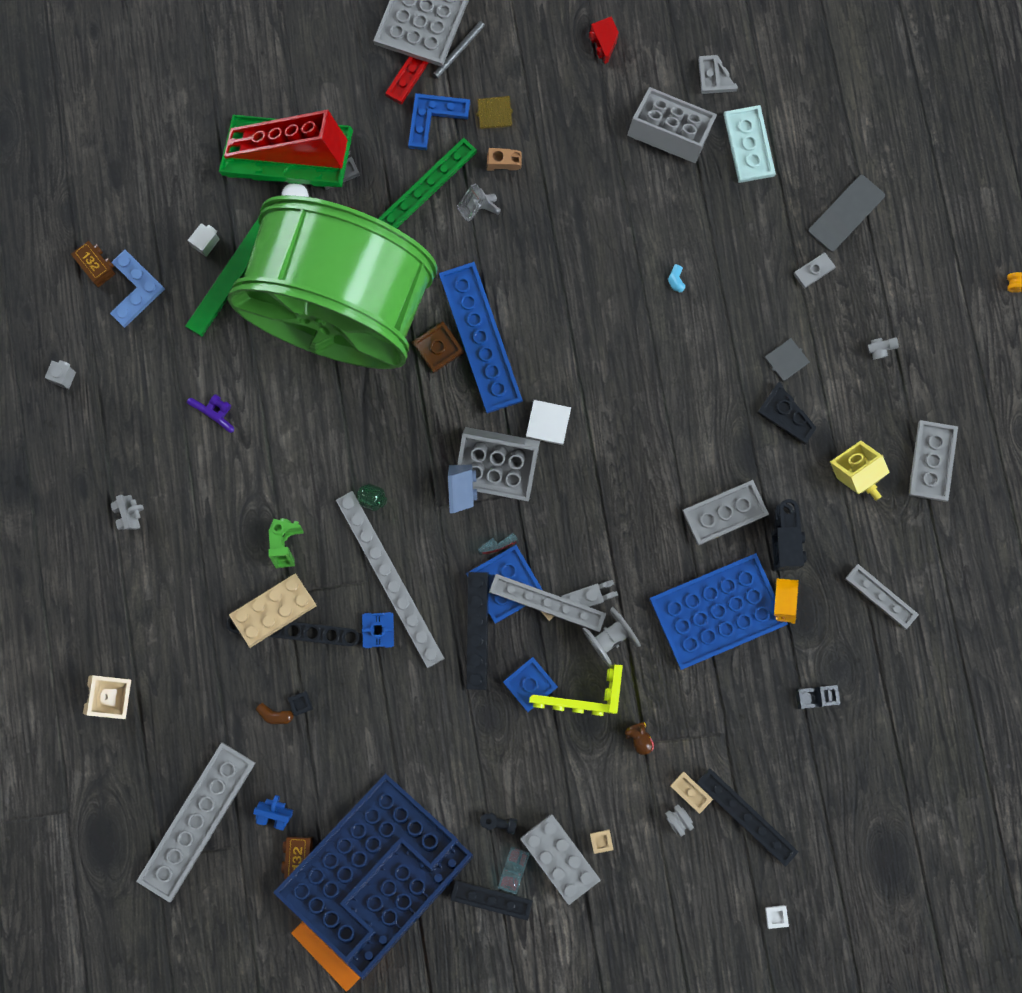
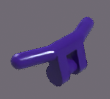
[187,394,234,433]

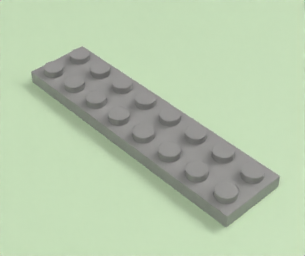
[136,742,256,902]

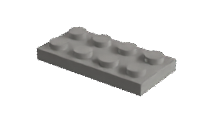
[908,420,958,502]
[682,480,769,546]

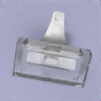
[457,184,501,222]

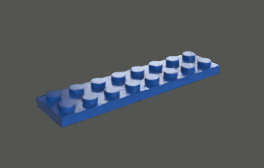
[439,262,523,413]

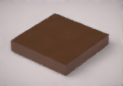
[412,321,464,373]

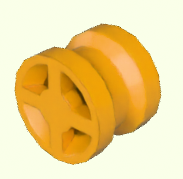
[1007,272,1022,292]

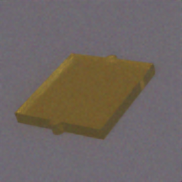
[477,96,513,129]

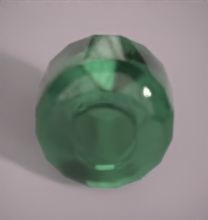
[357,483,387,511]

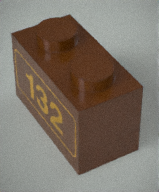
[71,240,116,287]
[281,836,313,879]

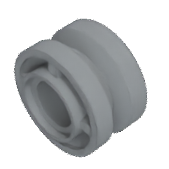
[665,805,694,837]

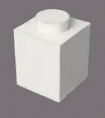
[188,223,220,257]

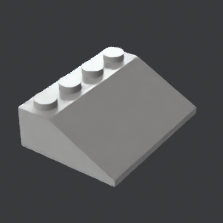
[627,87,717,163]
[457,427,540,501]

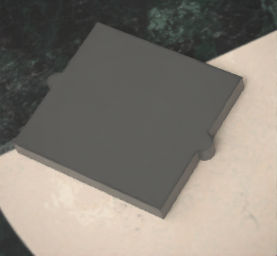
[764,338,810,382]

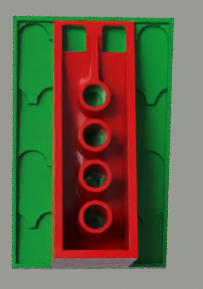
[219,110,353,187]

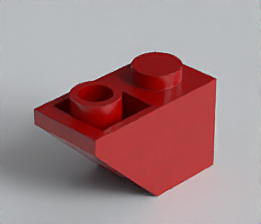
[589,16,619,64]

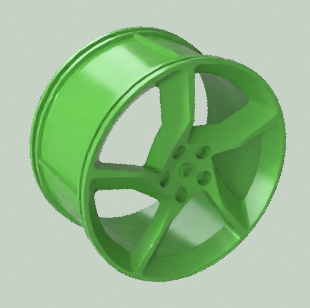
[228,195,437,369]

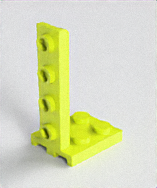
[529,665,623,716]

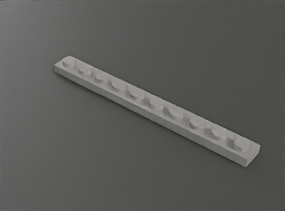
[336,491,445,668]

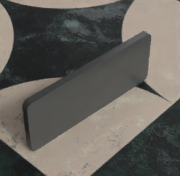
[808,175,885,252]

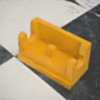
[774,578,799,624]

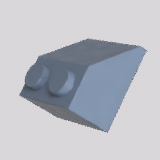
[448,464,477,513]

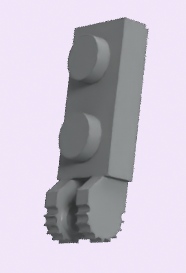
[561,580,618,607]

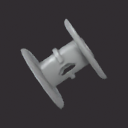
[582,607,641,668]

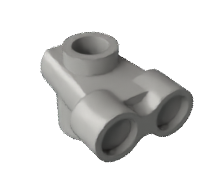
[868,337,899,360]

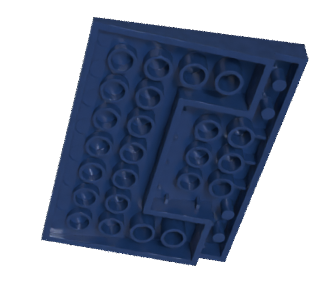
[273,774,473,980]

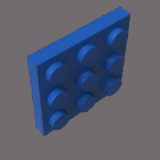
[466,545,542,624]

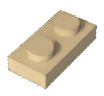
[670,772,713,814]

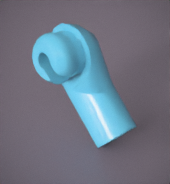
[668,264,685,293]

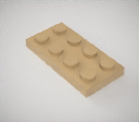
[229,573,316,648]

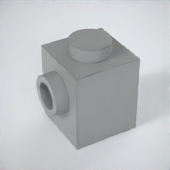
[45,360,76,389]

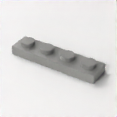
[845,564,919,630]

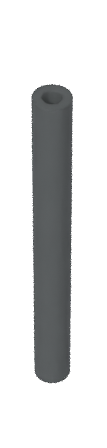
[433,21,485,79]

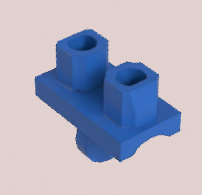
[253,795,293,830]

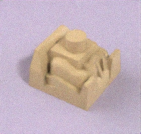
[83,675,131,719]

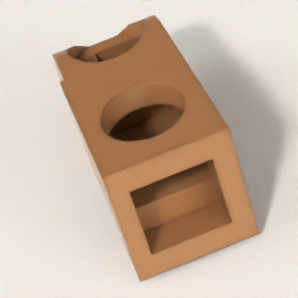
[487,148,522,171]

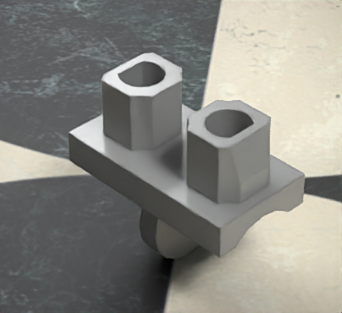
[111,495,144,530]

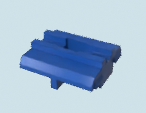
[362,612,394,648]

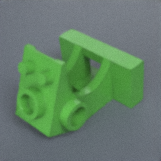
[268,518,304,568]

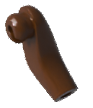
[256,703,294,724]

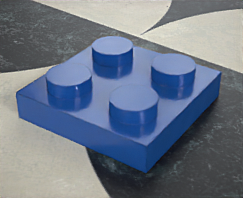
[503,657,558,712]

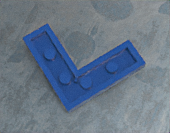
[408,93,470,150]

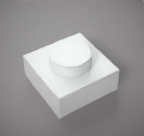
[765,905,789,929]

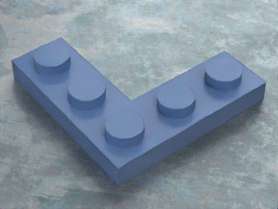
[110,250,165,328]

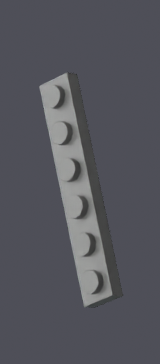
[489,574,606,632]

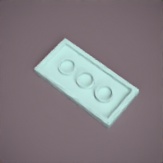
[724,105,776,183]

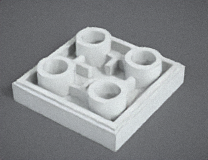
[526,400,571,445]

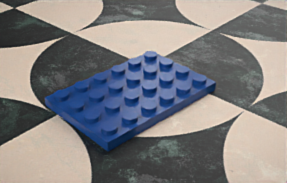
[649,553,788,670]

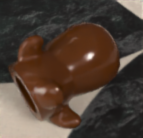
[625,722,654,755]

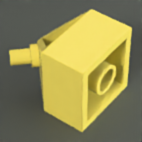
[830,441,890,501]

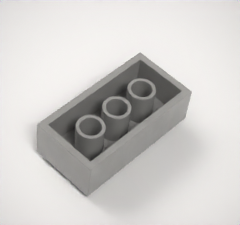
[520,814,601,905]

